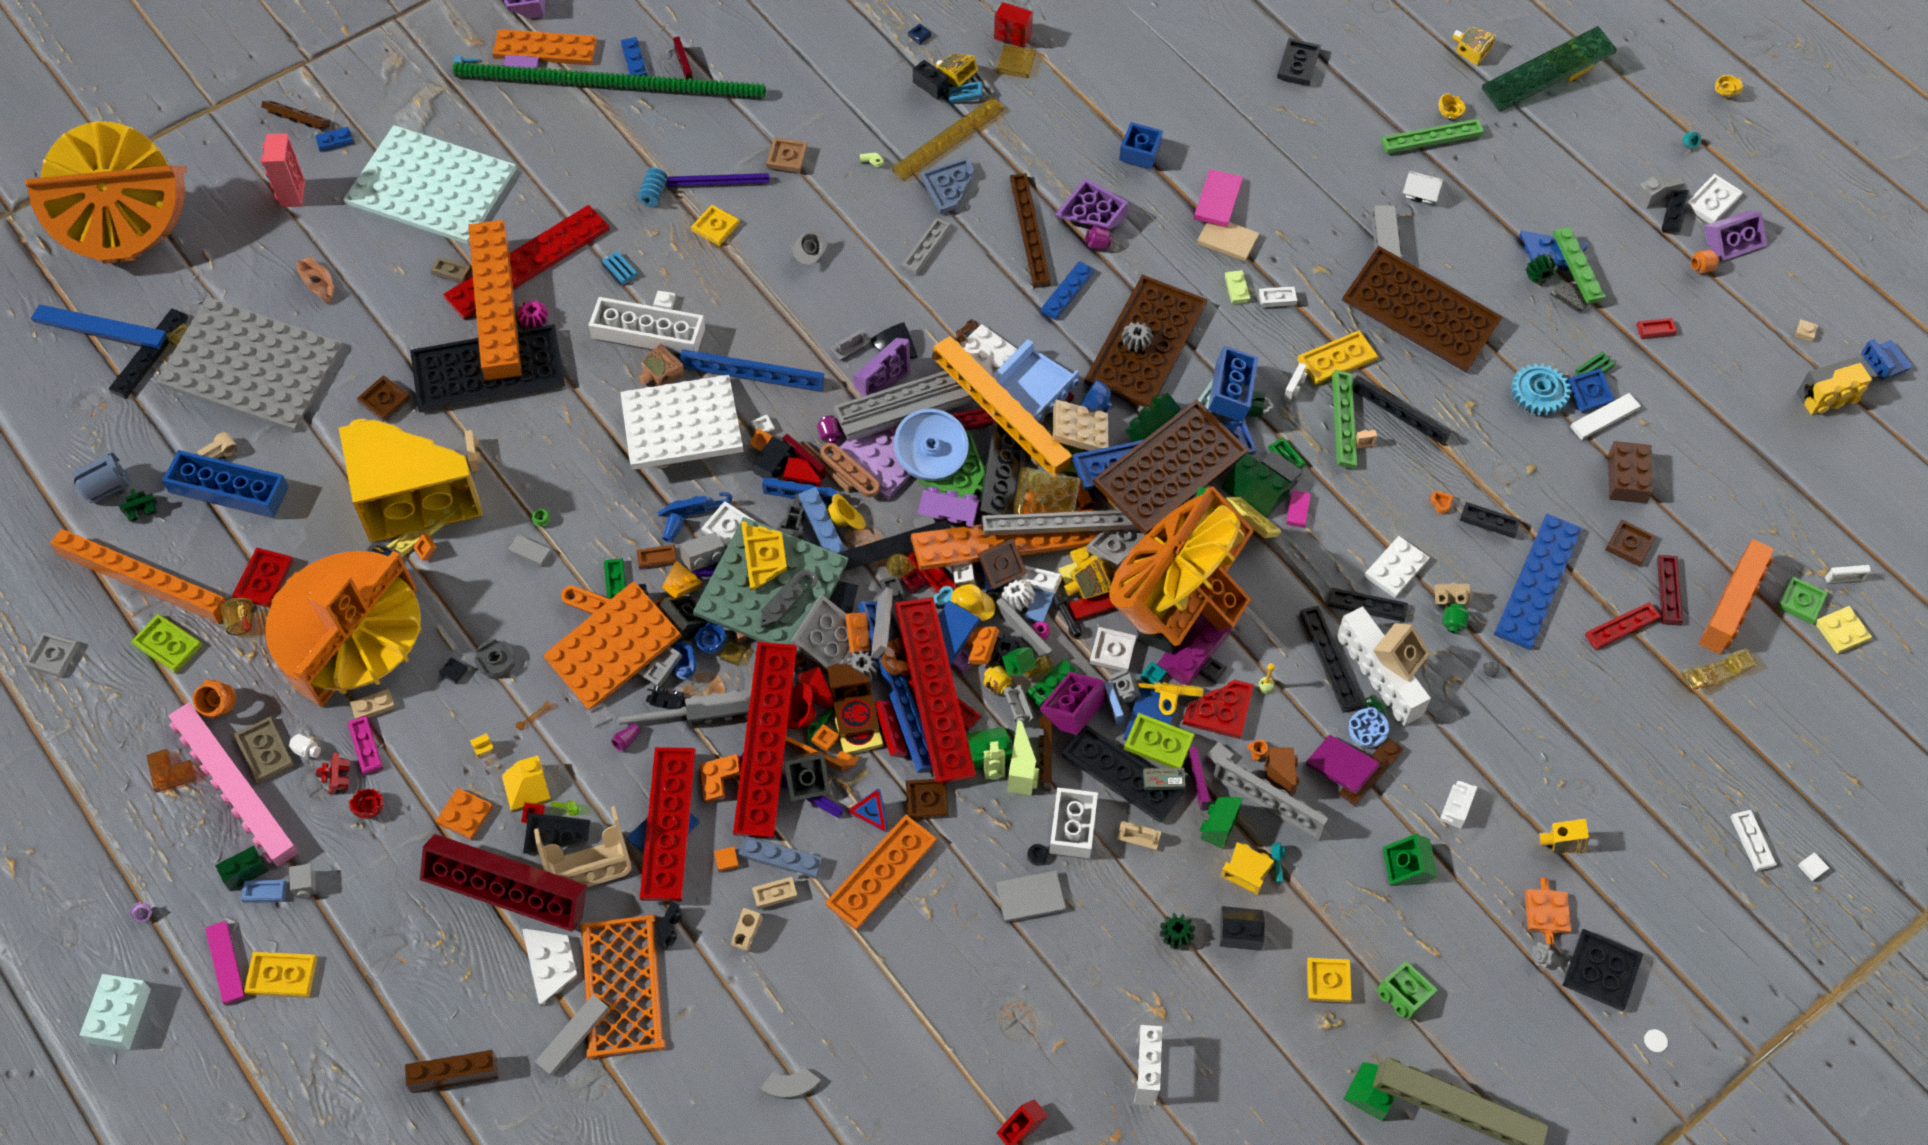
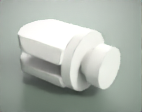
[289,734,321,758]

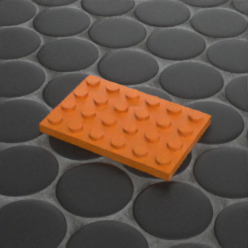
[542,581,682,712]

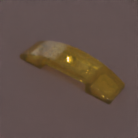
[1681,648,1757,689]

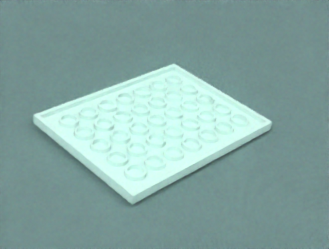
[343,125,517,245]

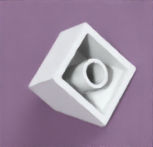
[1403,171,1443,204]

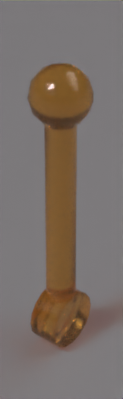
[516,701,551,730]

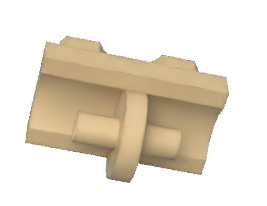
[1435,583,1471,604]

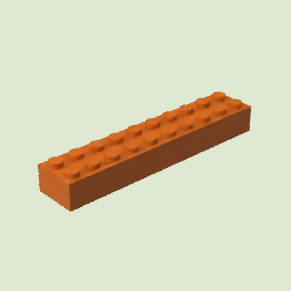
[468,220,522,381]

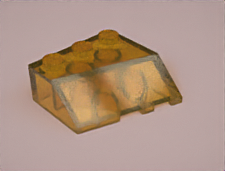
[1014,467,1081,514]

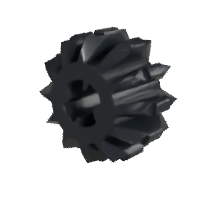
[991,633,1022,666]

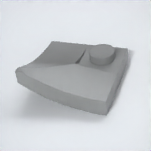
[638,646,683,687]

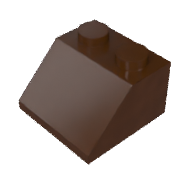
[827,663,871,703]

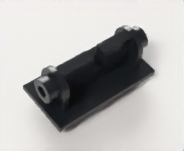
[646,686,687,710]

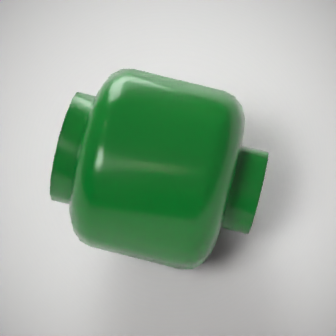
[1442,604,1469,634]

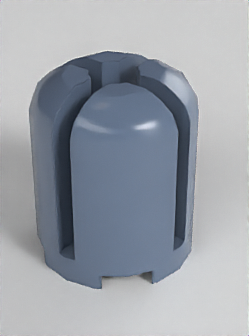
[73,452,131,503]

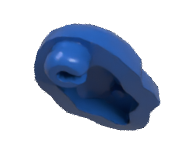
[673,641,697,679]

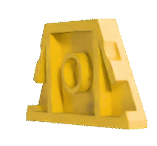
[741,521,787,591]

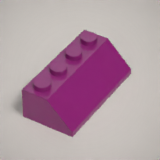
[1156,613,1232,686]

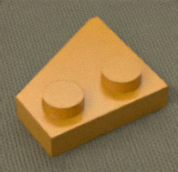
[662,561,703,599]

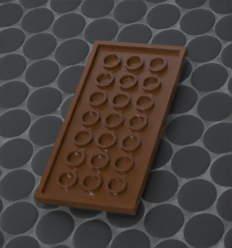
[1342,245,1502,373]
[1084,274,1208,407]
[1092,399,1249,535]

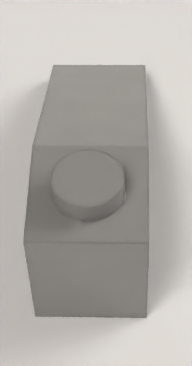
[1634,172,1684,209]

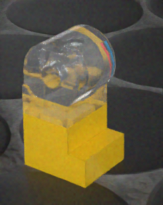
[470,733,502,776]

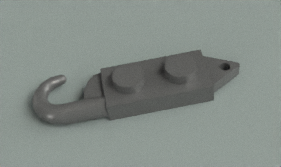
[760,570,818,628]

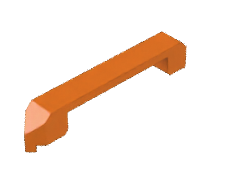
[786,736,859,772]

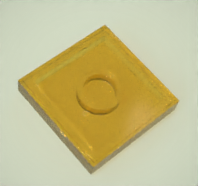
[996,44,1036,78]

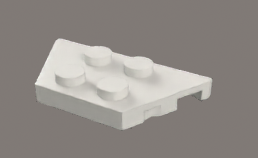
[522,929,578,1007]

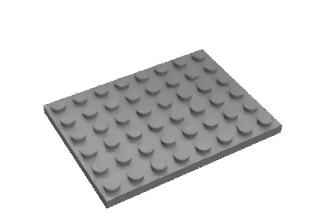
[156,297,343,432]

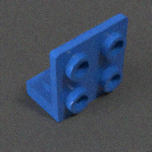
[1861,339,1912,380]

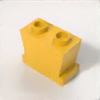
[1220,842,1274,895]

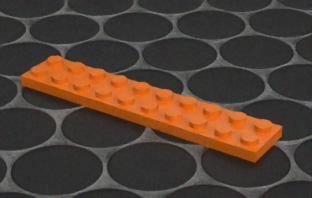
[911,509,1100,570]

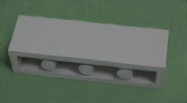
[1371,205,1404,260]

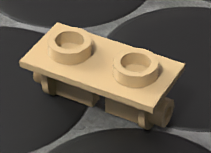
[1117,821,1162,850]

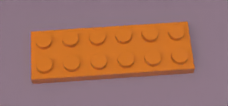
[492,29,597,65]
[825,814,937,931]

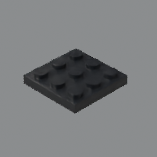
[1562,929,1643,1012]

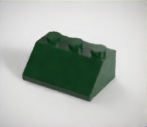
[1221,453,1291,518]

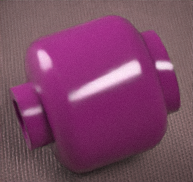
[1085,226,1112,251]
[817,415,843,444]

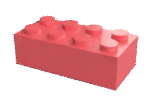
[261,134,305,207]

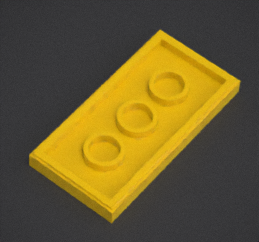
[1297,330,1378,386]

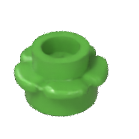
[532,509,551,527]

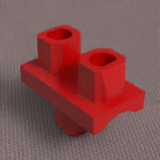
[315,753,350,795]

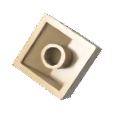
[1373,623,1431,681]

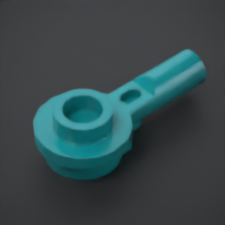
[1272,842,1286,883]

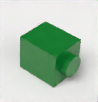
[1002,648,1037,675]

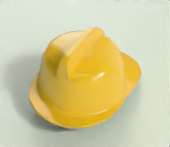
[826,494,866,530]
[951,584,995,621]

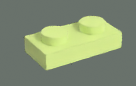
[1224,270,1250,305]

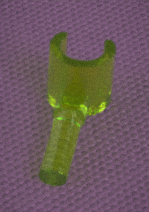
[551,800,579,815]

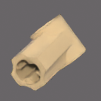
[196,432,238,459]

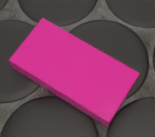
[1286,490,1311,528]

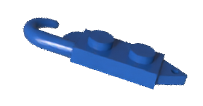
[658,492,733,517]

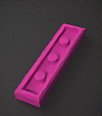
[205,921,246,1005]

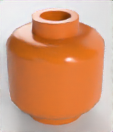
[1691,249,1719,274]

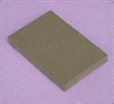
[234,717,295,784]

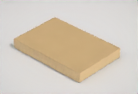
[1197,222,1259,262]

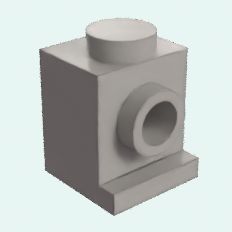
[1109,668,1141,703]

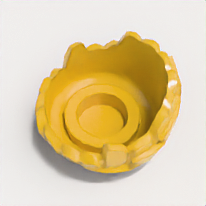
[1715,75,1744,98]
[1439,93,1466,120]

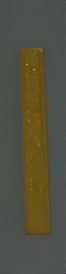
[892,97,1004,181]

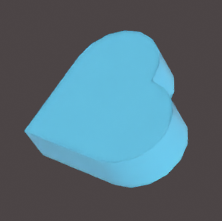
[933,586,954,609]

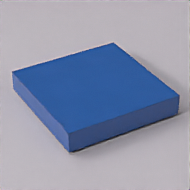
[1567,368,1615,413]

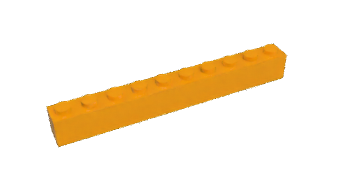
[932,336,1072,478]

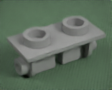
[830,329,870,361]
[1004,684,1034,726]

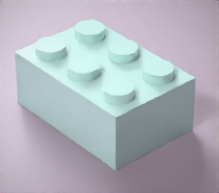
[80,974,151,1050]

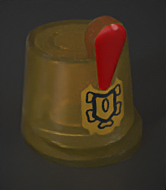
[220,598,253,636]

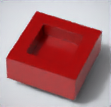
[521,802,545,823]

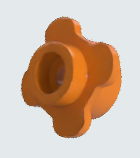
[1247,740,1268,761]

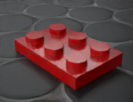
[232,547,294,608]

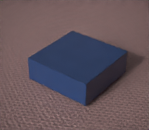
[908,24,931,45]

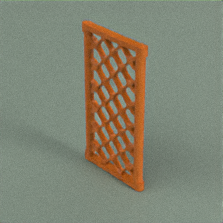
[580,915,666,1059]

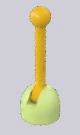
[1258,663,1275,694]

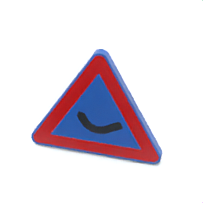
[848,789,888,831]

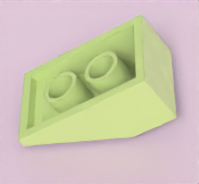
[1008,721,1039,796]

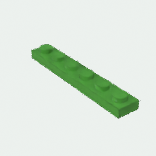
[1381,119,1484,154]
[1332,370,1357,469]

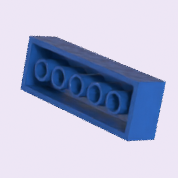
[162,450,289,518]

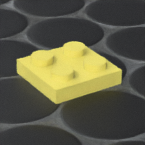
[1815,606,1872,654]

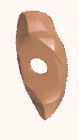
[296,257,334,304]

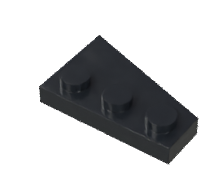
[523,812,591,854]

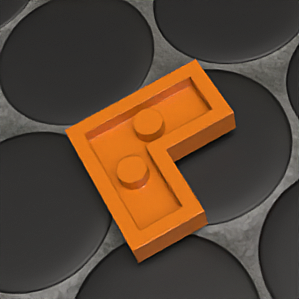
[963,627,1000,664]
[700,754,741,803]

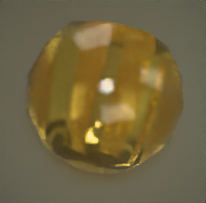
[886,554,910,578]

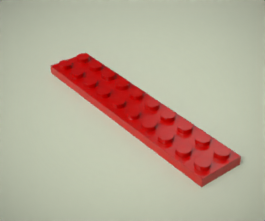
[443,204,610,320]
[895,597,976,785]
[733,642,797,839]

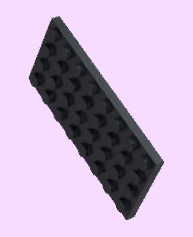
[410,324,566,413]

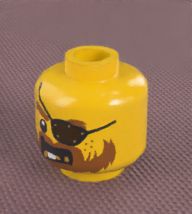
[983,666,1013,695]

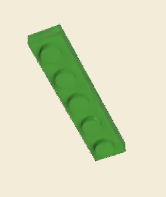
[1552,227,1605,304]

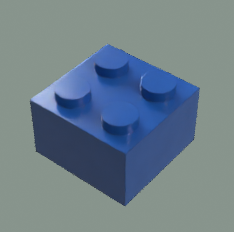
[1119,122,1163,169]

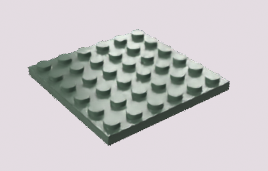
[693,517,848,658]

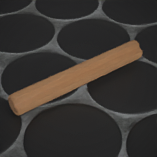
[799,441,854,492]

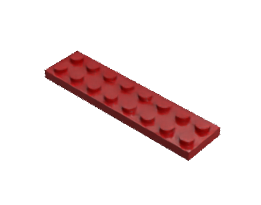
[640,747,696,902]

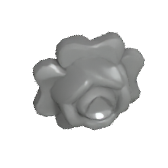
[1531,942,1554,968]

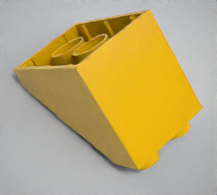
[339,419,483,543]

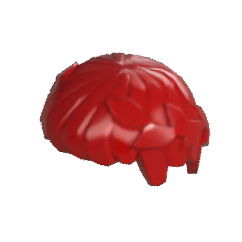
[349,788,384,819]

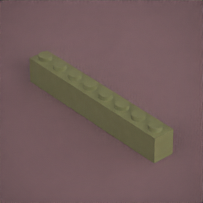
[1373,1058,1548,1145]

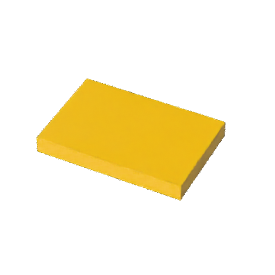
[244,952,317,998]

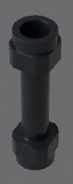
[1053,594,1083,639]

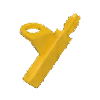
[1137,682,1204,715]

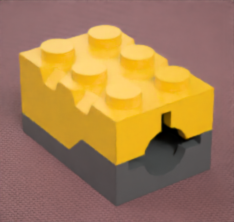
[1797,357,1872,415]

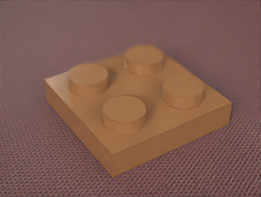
[766,138,808,173]

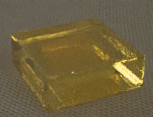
[720,641,746,666]

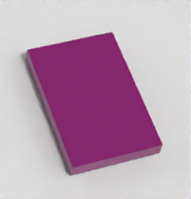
[1306,734,1380,794]

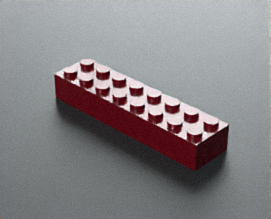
[420,834,587,932]

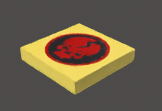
[835,718,883,755]

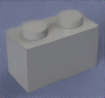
[680,532,725,572]

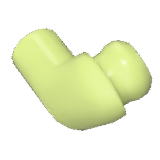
[860,153,884,167]

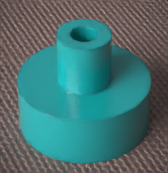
[1682,131,1701,149]

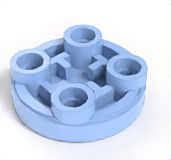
[1349,707,1389,748]

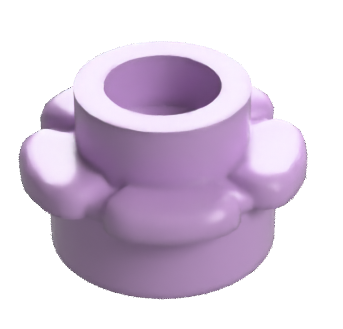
[130,902,152,922]

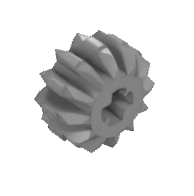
[1121,321,1153,352]
[847,650,879,682]

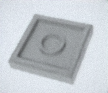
[24,632,80,678]

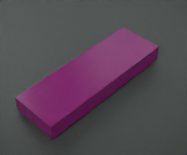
[1187,747,1210,811]

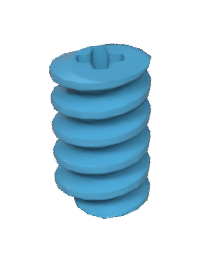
[638,167,668,207]

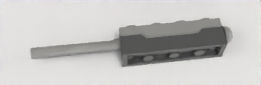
[618,688,751,729]

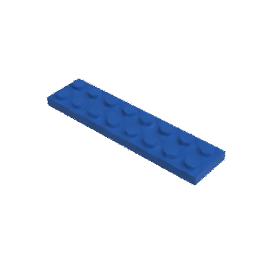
[1494,513,1582,650]

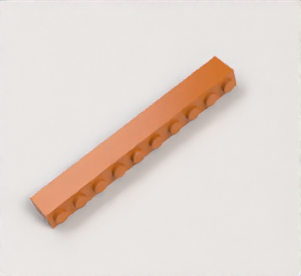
[50,528,230,624]

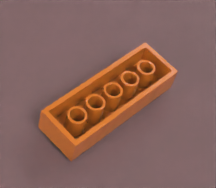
[1699,539,1774,654]

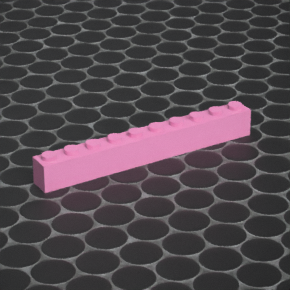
[168,702,299,868]

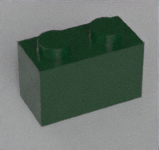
[215,846,268,891]

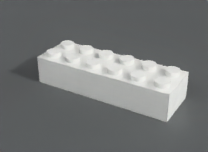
[588,297,705,354]
[1337,606,1431,726]

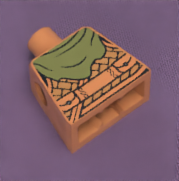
[638,343,685,386]

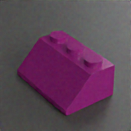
[1040,672,1107,735]

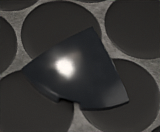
[871,322,917,359]

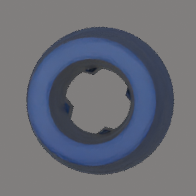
[662,513,684,543]

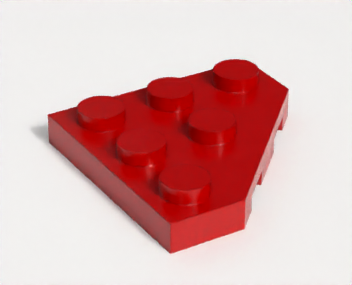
[1182,680,1254,739]

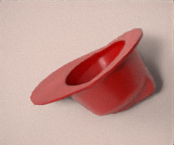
[788,683,816,729]

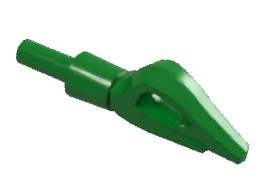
[807,708,835,746]

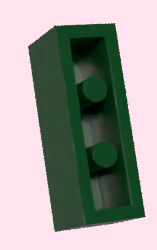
[1125,392,1181,442]

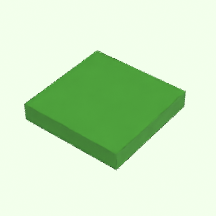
[1777,576,1828,625]

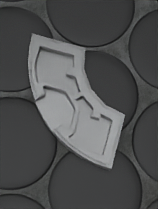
[760,1067,821,1099]

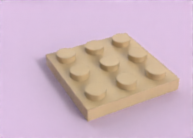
[1053,400,1108,451]

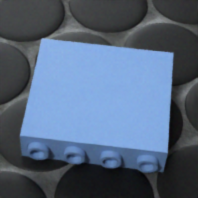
[992,339,1079,424]

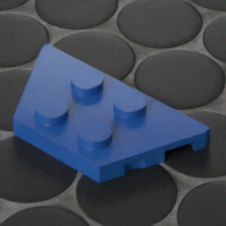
[1519,230,1588,271]

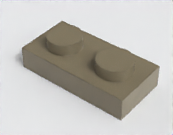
[430,257,472,283]

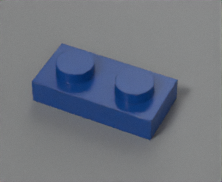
[315,127,354,152]

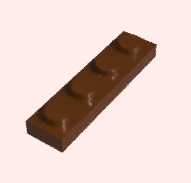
[261,100,331,129]
[1039,714,1052,791]
[1339,737,1404,807]

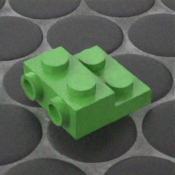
[1376,961,1438,1020]

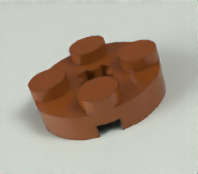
[880,638,910,677]

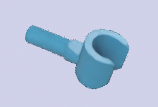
[453,55,477,63]

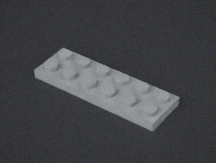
[1213,756,1328,841]

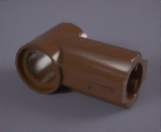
[1068,475,1096,510]

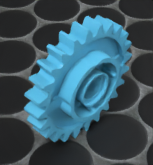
[1511,363,1571,416]

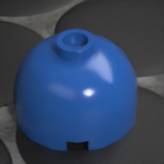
[1079,379,1112,413]

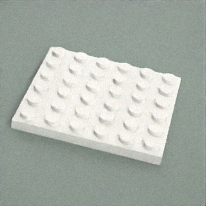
[620,375,744,470]

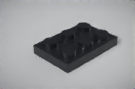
[1277,38,1321,86]

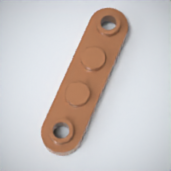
[821,443,879,497]

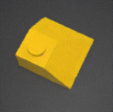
[502,755,551,812]

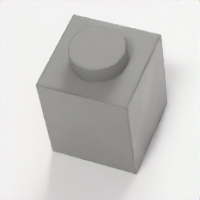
[289,864,316,899]

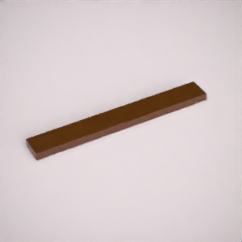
[1010,173,1051,288]

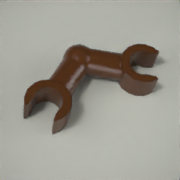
[955,319,979,343]

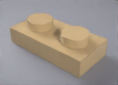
[464,430,482,472]
[350,689,395,719]
[752,877,798,909]

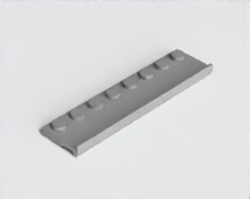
[833,371,975,442]

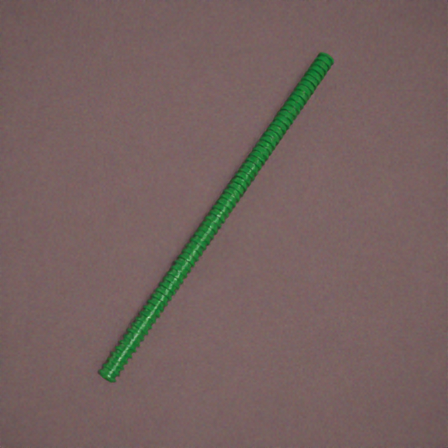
[453,62,766,99]

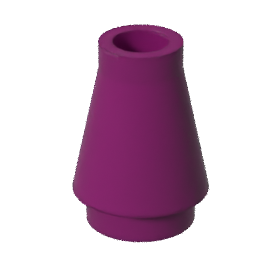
[611,723,641,751]

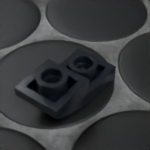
[660,901,682,951]

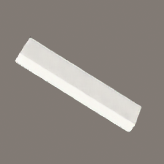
[1570,393,1641,440]

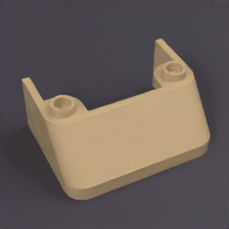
[534,806,631,887]

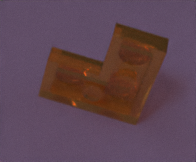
[147,749,196,793]

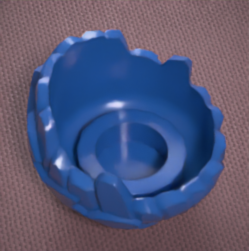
[695,623,727,654]

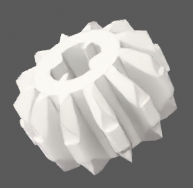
[1002,579,1036,611]

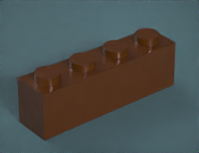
[405,1050,498,1093]

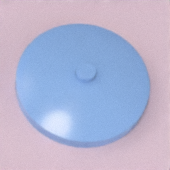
[893,408,969,481]

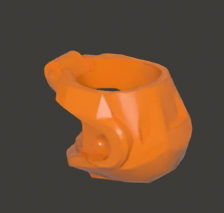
[192,679,236,719]

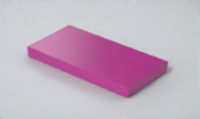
[1194,169,1243,227]

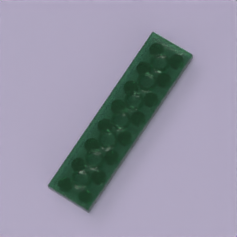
[1482,26,1617,112]

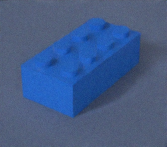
[1208,346,1258,422]

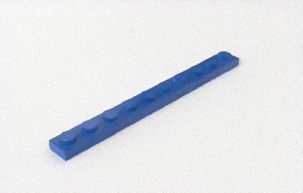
[858,601,933,773]

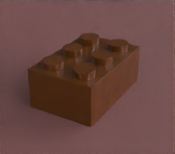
[1608,441,1653,504]

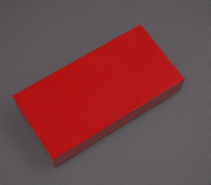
[1636,318,1677,339]

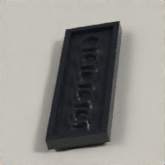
[978,420,1026,516]
[1062,725,1184,823]

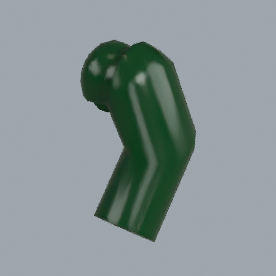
[1365,695,1388,720]

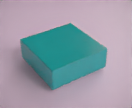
[1140,661,1167,684]

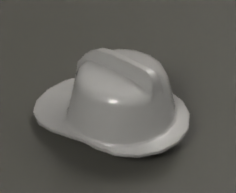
[793,229,827,265]

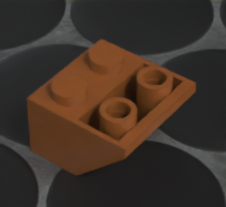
[1264,747,1299,797]

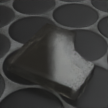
[1550,280,1588,313]

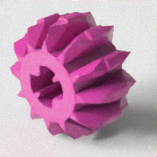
[517,300,548,329]

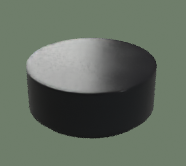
[1027,844,1048,866]

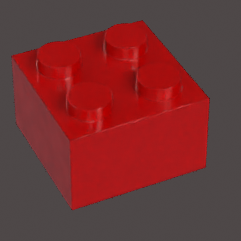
[994,2,1033,48]

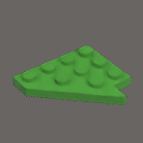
[919,431,985,496]

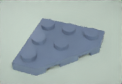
[920,157,974,214]

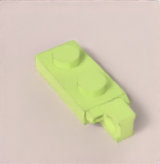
[984,741,1005,780]

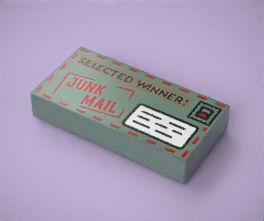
[1143,768,1185,790]

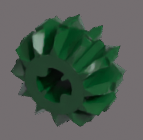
[1525,253,1557,284]
[1159,913,1195,949]

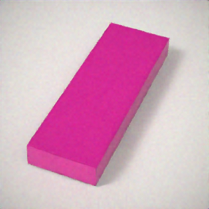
[347,715,384,775]

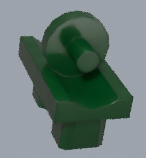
[119,488,158,522]

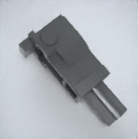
[777,494,805,539]

